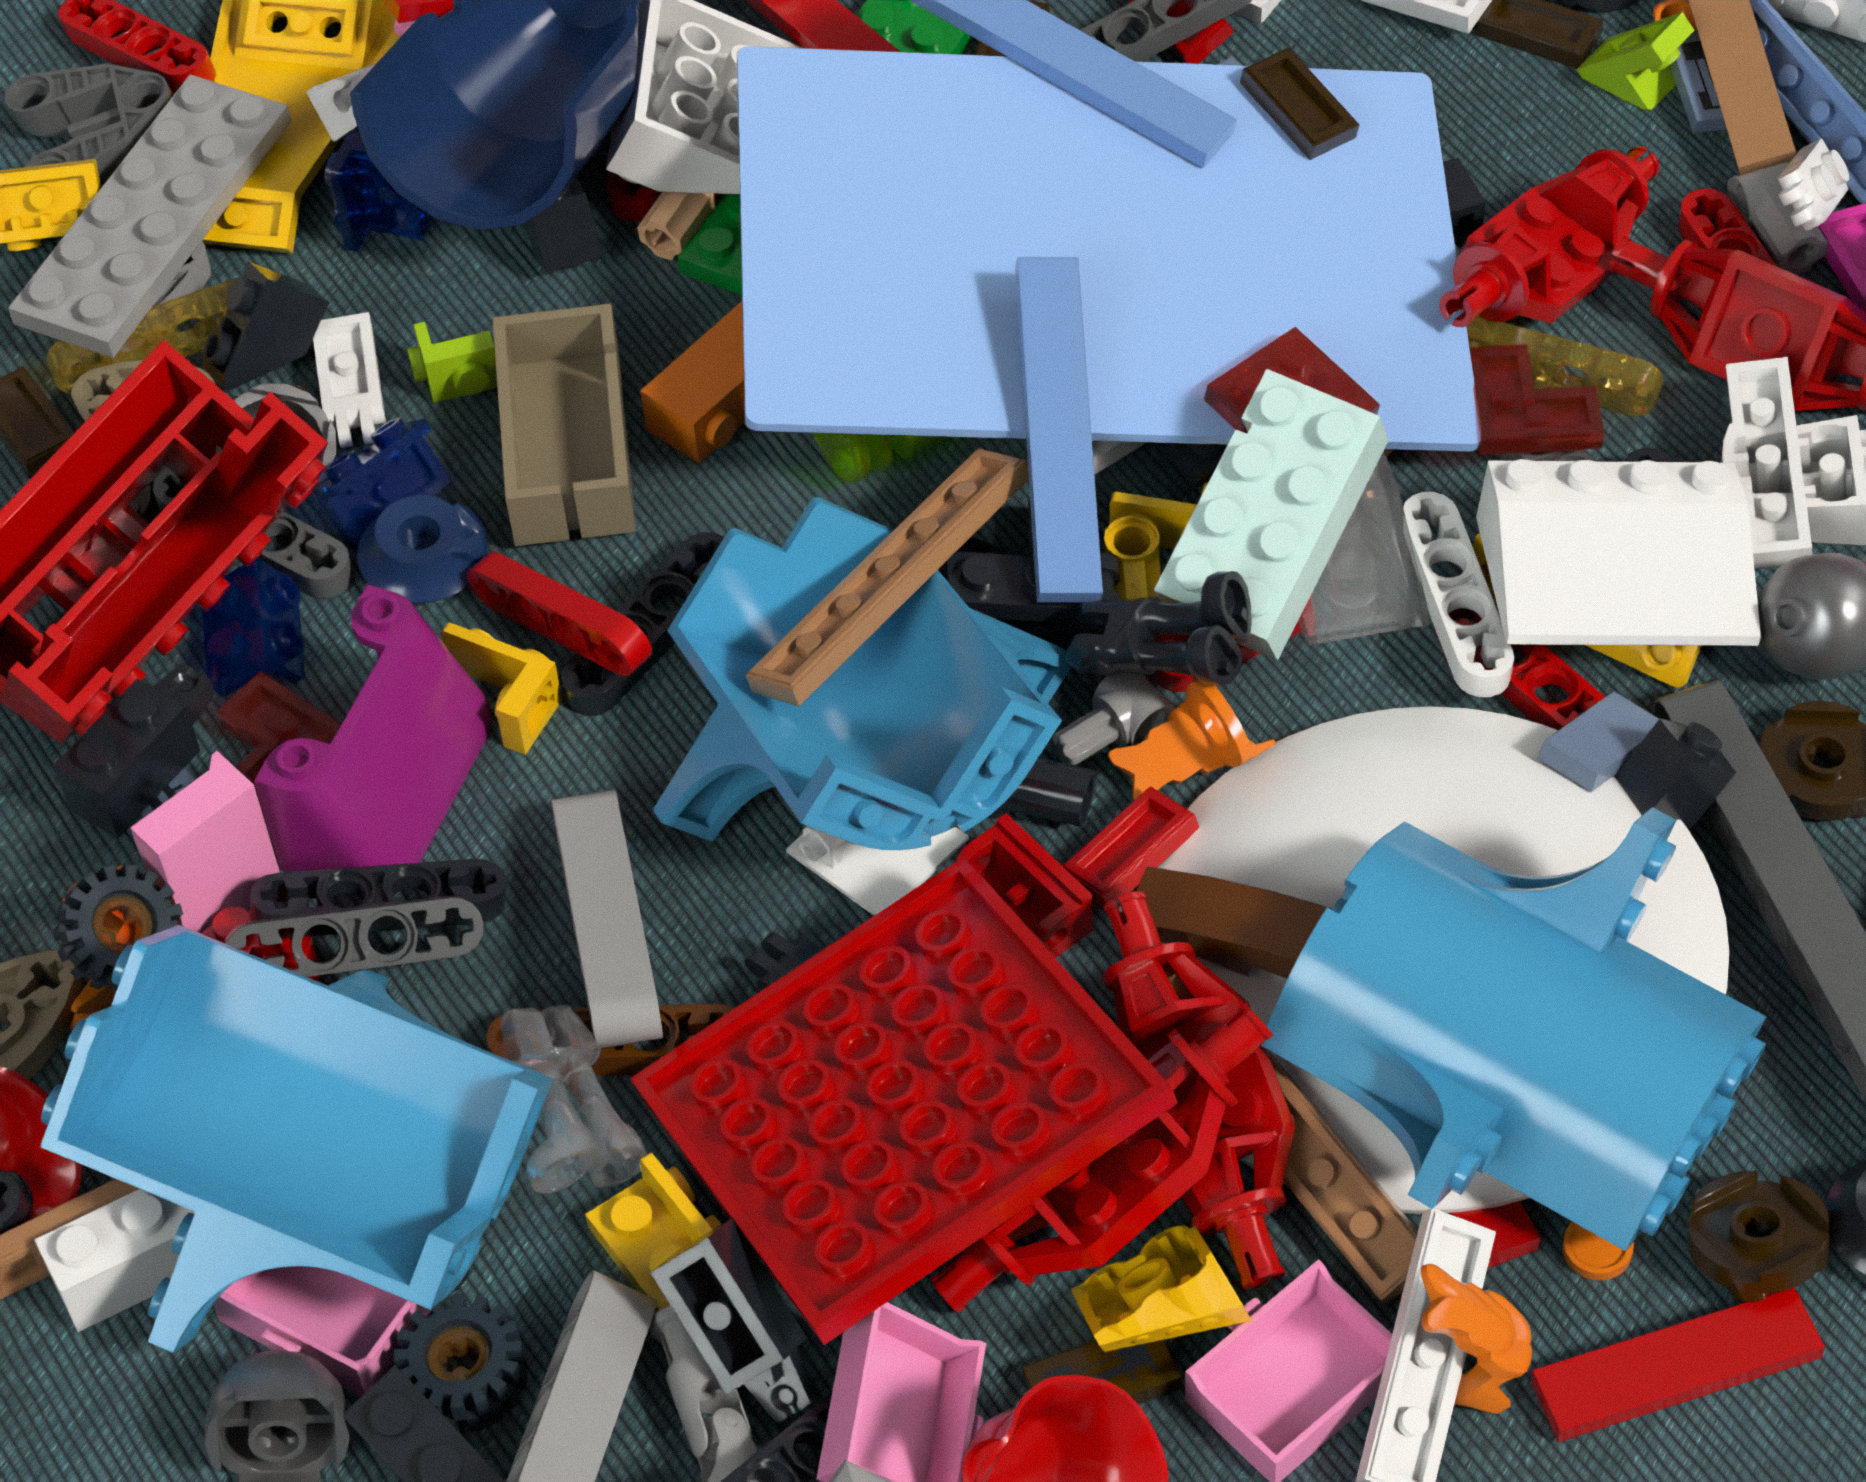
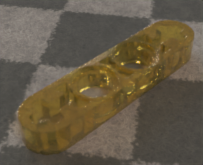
[46,278,236,393]
[1466,316,1663,417]

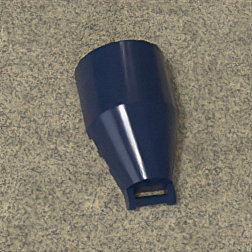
[350,0,640,230]

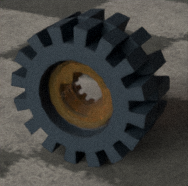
[53,864,184,992]
[394,1294,527,1433]

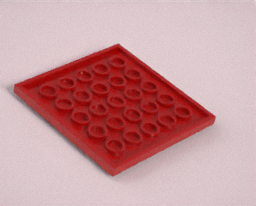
[630,856,1178,1345]

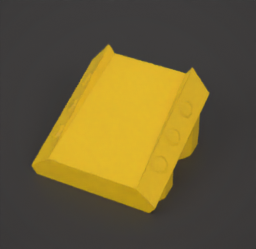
[1071,1225,1252,1352]

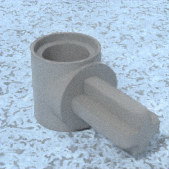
[1051,673,1175,765]

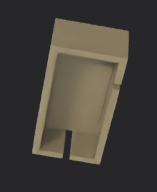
[492,303,636,546]

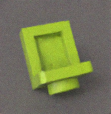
[407,321,497,403]

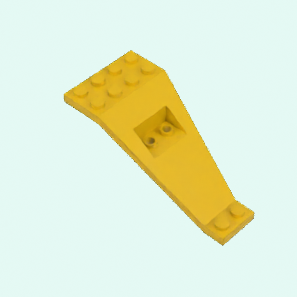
[202,0,400,254]

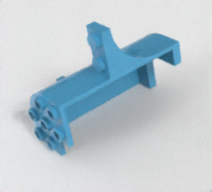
[653,497,1071,850]
[1261,807,1766,1251]
[40,925,553,1353]

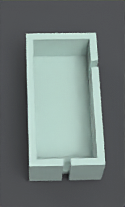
[1154,369,1389,661]

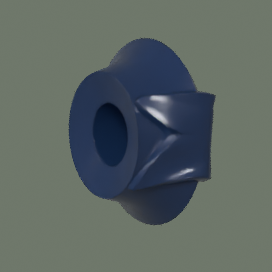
[357,495,488,603]

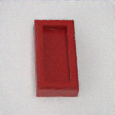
[1063,786,1199,908]

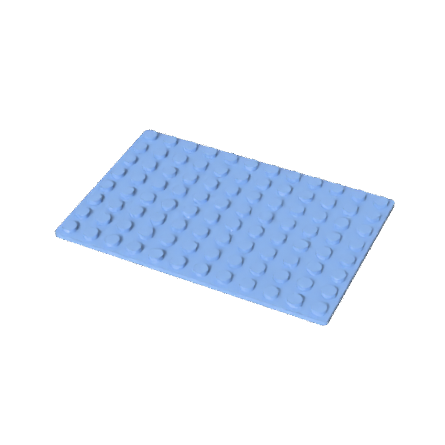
[737,46,1482,451]

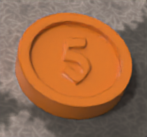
[1562,1221,1634,1281]

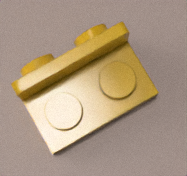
[0,159,101,251]
[585,1153,721,1314]

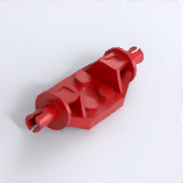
[1439,146,1659,328]
[1608,237,1866,412]
[1102,891,1296,1290]
[930,1002,1274,1313]

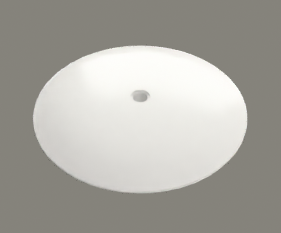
[1157,706,1729,1214]

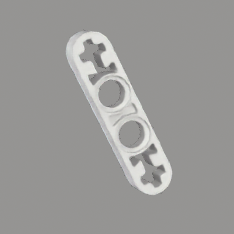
[1400,492,1514,697]

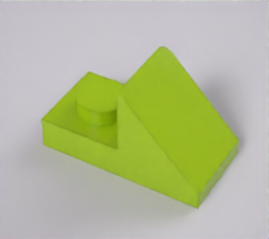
[1577,12,1695,110]

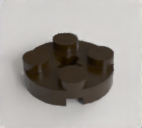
[1760,701,1866,821]
[1687,1171,1829,1302]

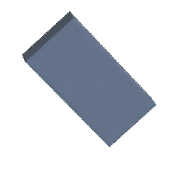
[1538,691,1659,792]

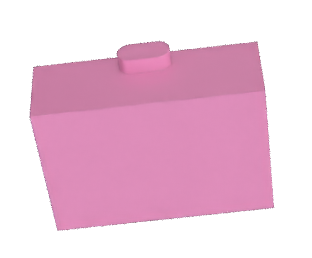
[131,751,280,934]
[1185,1259,1392,1482]
[213,1266,431,1397]
[816,1302,986,1482]

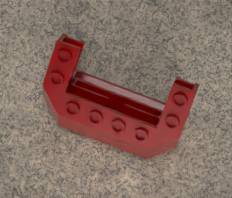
[0,339,328,744]

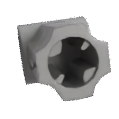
[1727,162,1828,274]

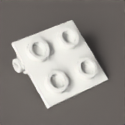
[786,826,969,916]

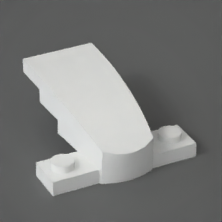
[1721,357,1866,569]

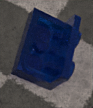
[325,131,430,252]
[312,417,452,550]
[202,558,305,697]

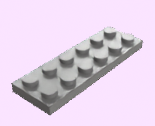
[8,74,291,358]

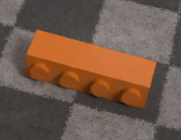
[640,301,745,464]

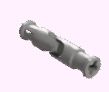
[649,1305,763,1482]

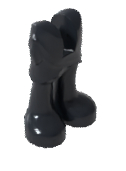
[1065,571,1252,686]

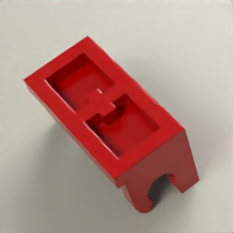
[957,813,1093,958]

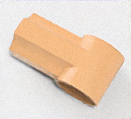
[637,192,724,260]

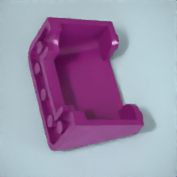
[254,584,493,893]

